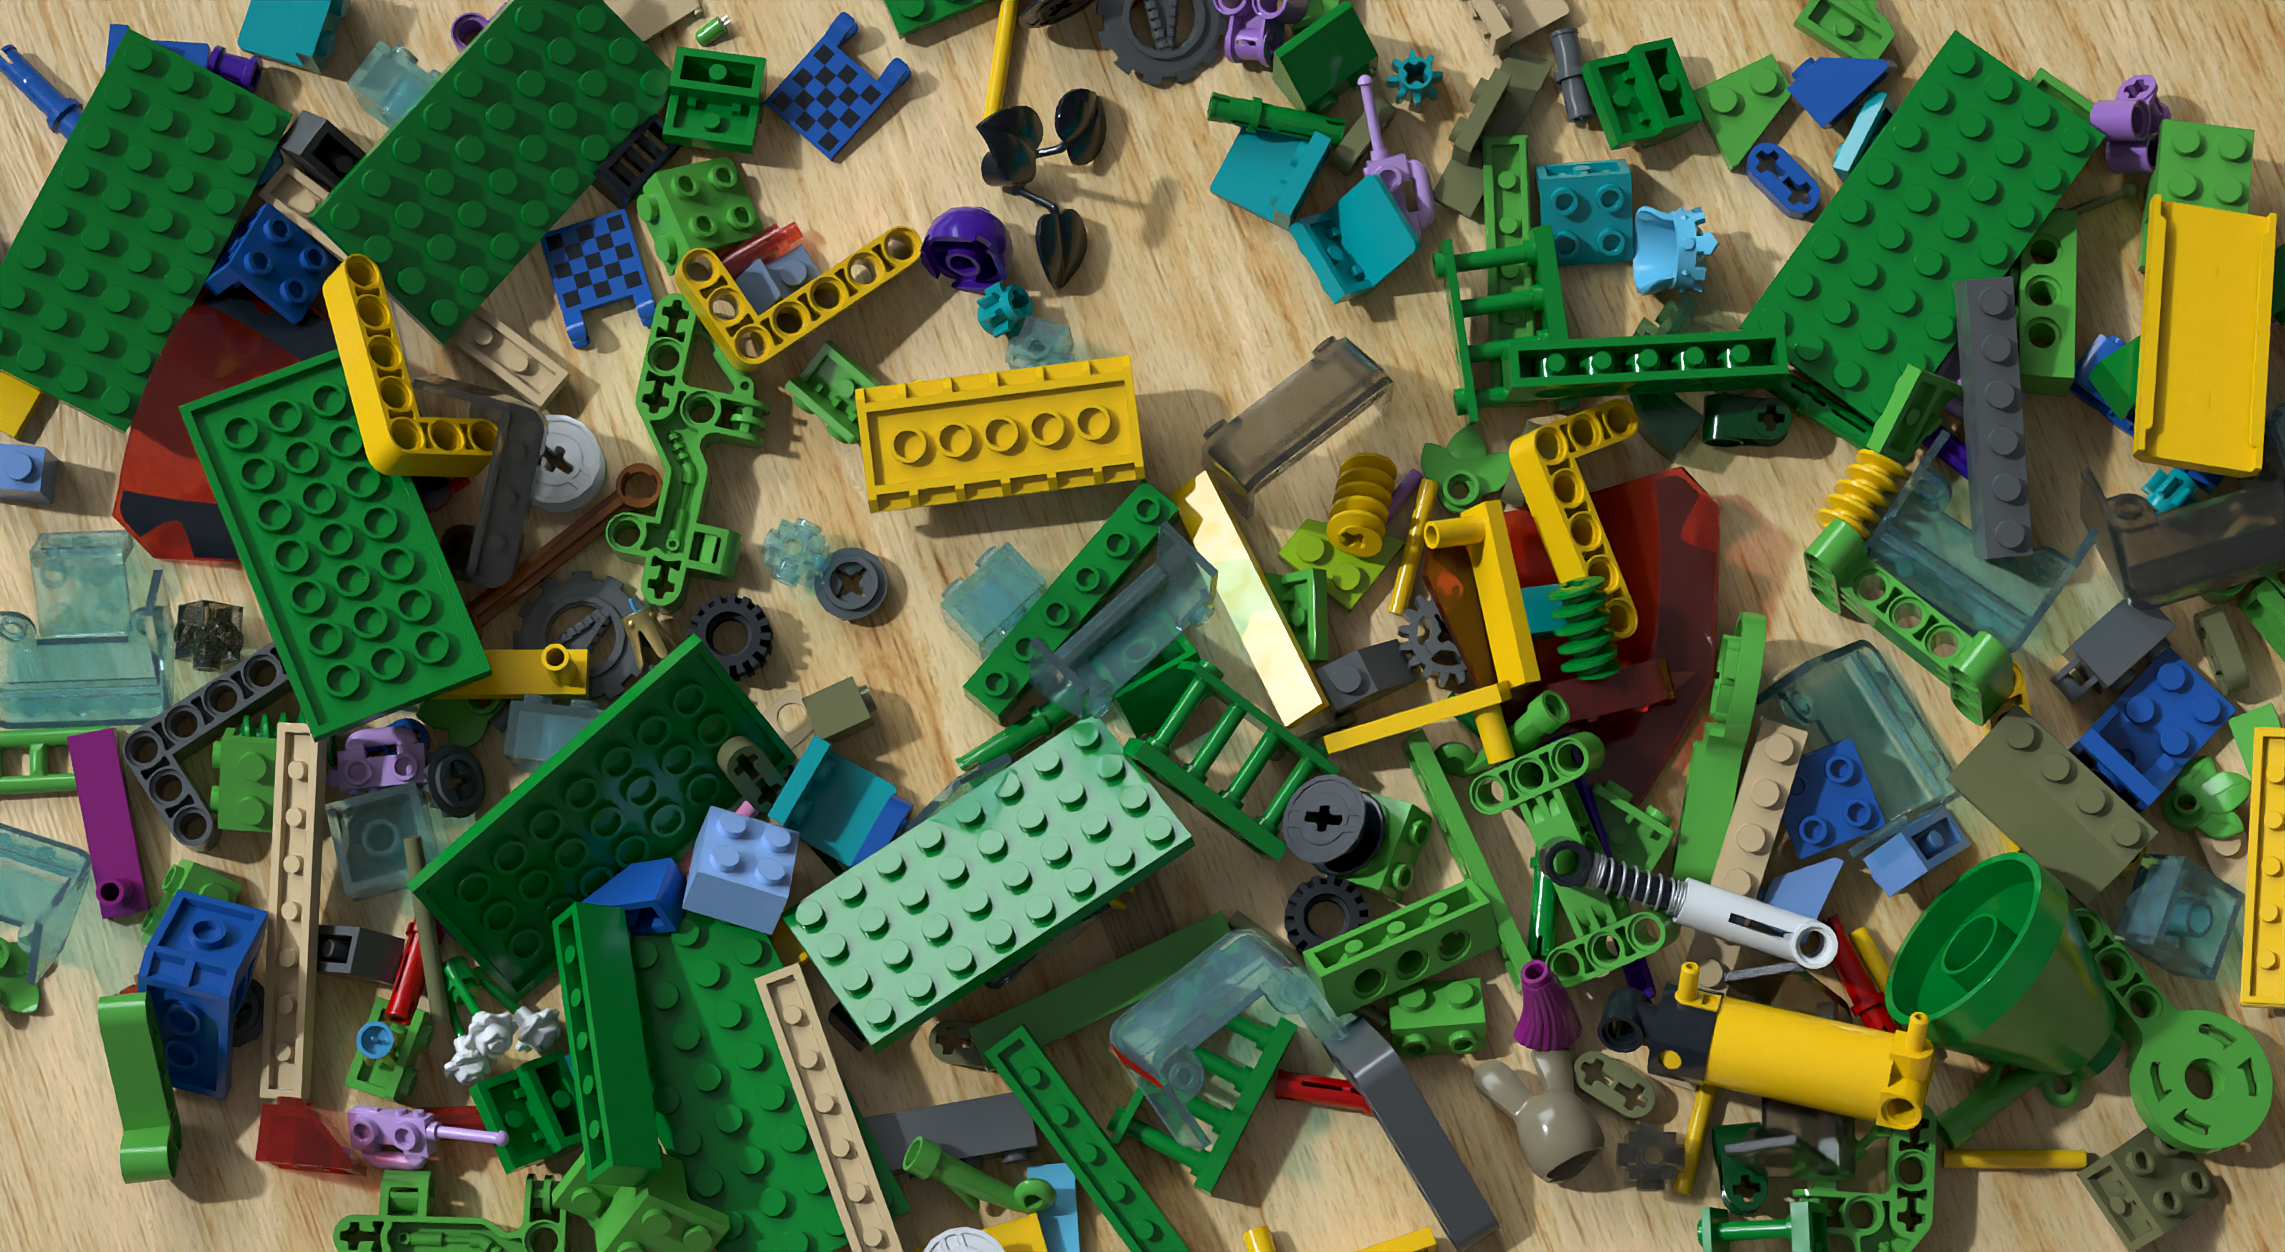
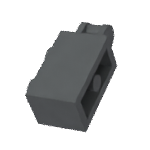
[2050,586,2176,704]

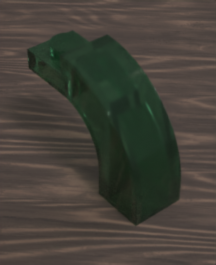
[1623,293,1705,463]

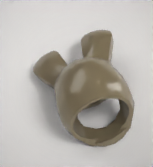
[1473,1047,1605,1184]

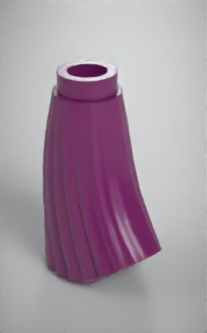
[1514,960,1582,1051]

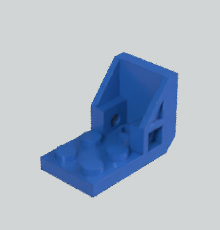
[2068,647,2237,814]
[137,889,268,1100]

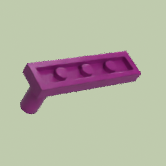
[67,727,151,919]

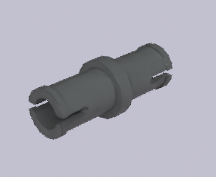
[1549,27,1596,123]

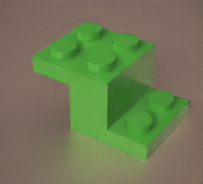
[2137,119,2255,272]
[552,1151,730,1252]

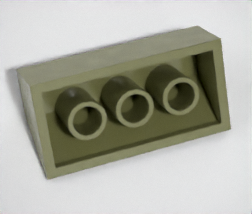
[1945,703,2158,908]

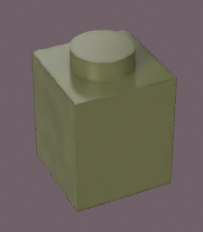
[802,676,877,745]

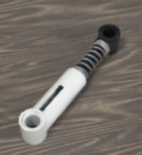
[1538,836,1838,969]

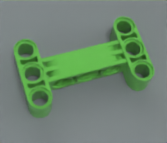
[1803,518,2014,726]
[1469,732,1681,988]

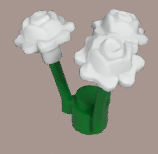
[442,956,561,1086]

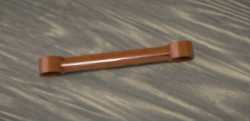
[465,463,663,641]

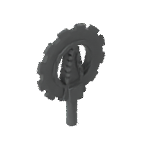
[1096,0,1229,85]
[489,571,651,733]

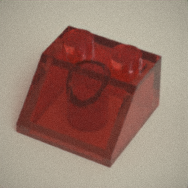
[255,1096,367,1177]

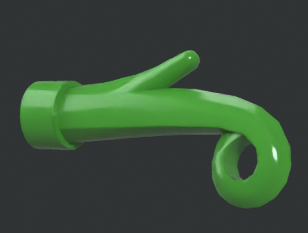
[1434,690,1570,777]
[1936,1061,2083,1151]
[903,1136,1057,1213]

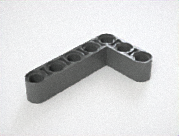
[123,641,293,853]
[1321,1016,1500,1252]

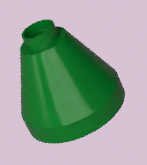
[1885,852,2124,1080]

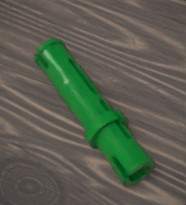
[1206,92,1346,147]
[1763,372,1874,450]
[955,685,1088,784]
[1527,846,1559,959]

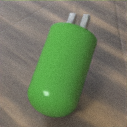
[695,15,731,46]

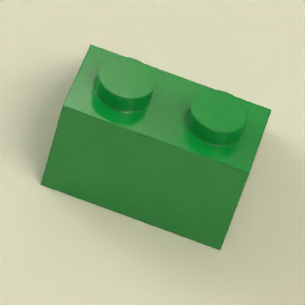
[1272,0,1378,115]
[1085,609,1212,738]

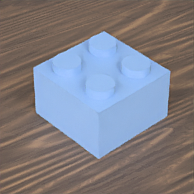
[682,806,800,935]

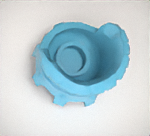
[1632,206,1720,296]

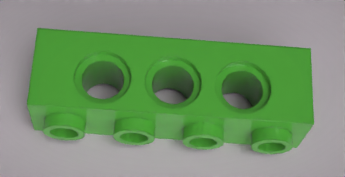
[2006,209,2077,397]
[1302,878,1501,1020]

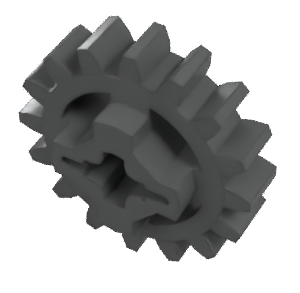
[1397,586,1475,688]

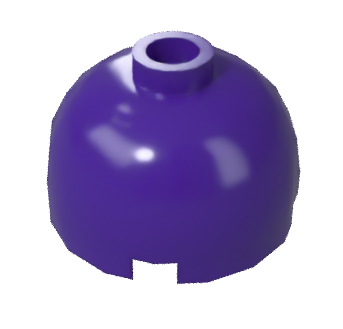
[920,206,1014,293]

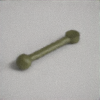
[2054,182,2139,215]
[1270,712,1358,761]

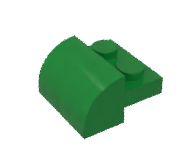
[1580,37,1703,151]
[662,46,767,155]
[468,1050,583,1175]

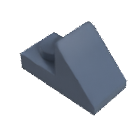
[735,245,821,316]

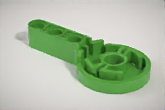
[1671,610,1767,884]
[2074,908,2273,1154]

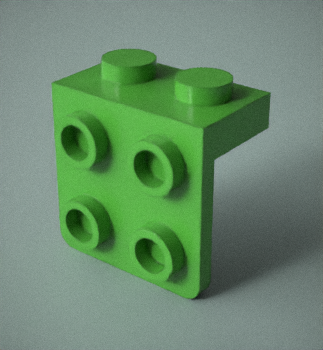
[634,157,764,276]

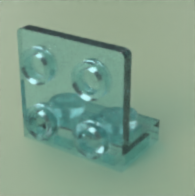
[29,529,134,638]

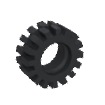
[687,593,773,681]
[1284,875,1369,955]

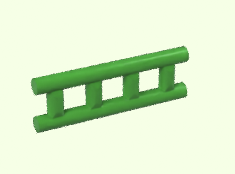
[0,725,109,795]

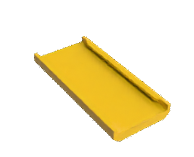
[2132,194,2277,478]
[855,355,1146,514]

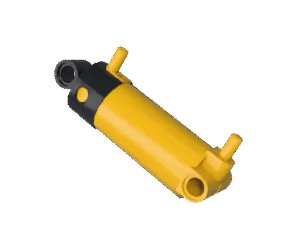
[1597,962,1937,1130]

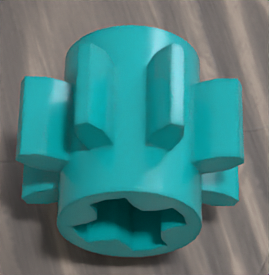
[1386,49,1443,110]
[977,281,1033,341]
[2141,468,2200,525]

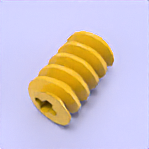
[1814,449,1910,540]
[1326,452,1398,557]

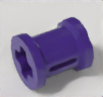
[207,45,263,94]

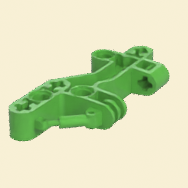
[606,293,772,615]
[1792,1104,1937,1252]
[333,1169,595,1252]

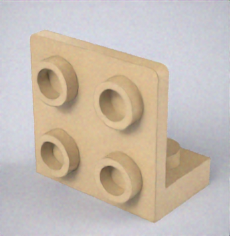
[1459,0,1570,56]

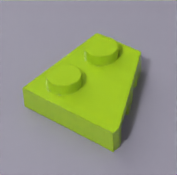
[1278,519,1405,614]

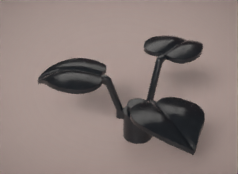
[976,88,1106,290]

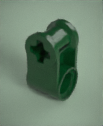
[1702,394,1792,447]
[1712,1121,1768,1216]

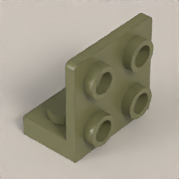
[2077,1127,2219,1252]

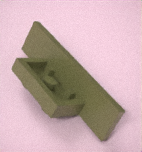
[1433,43,1554,219]

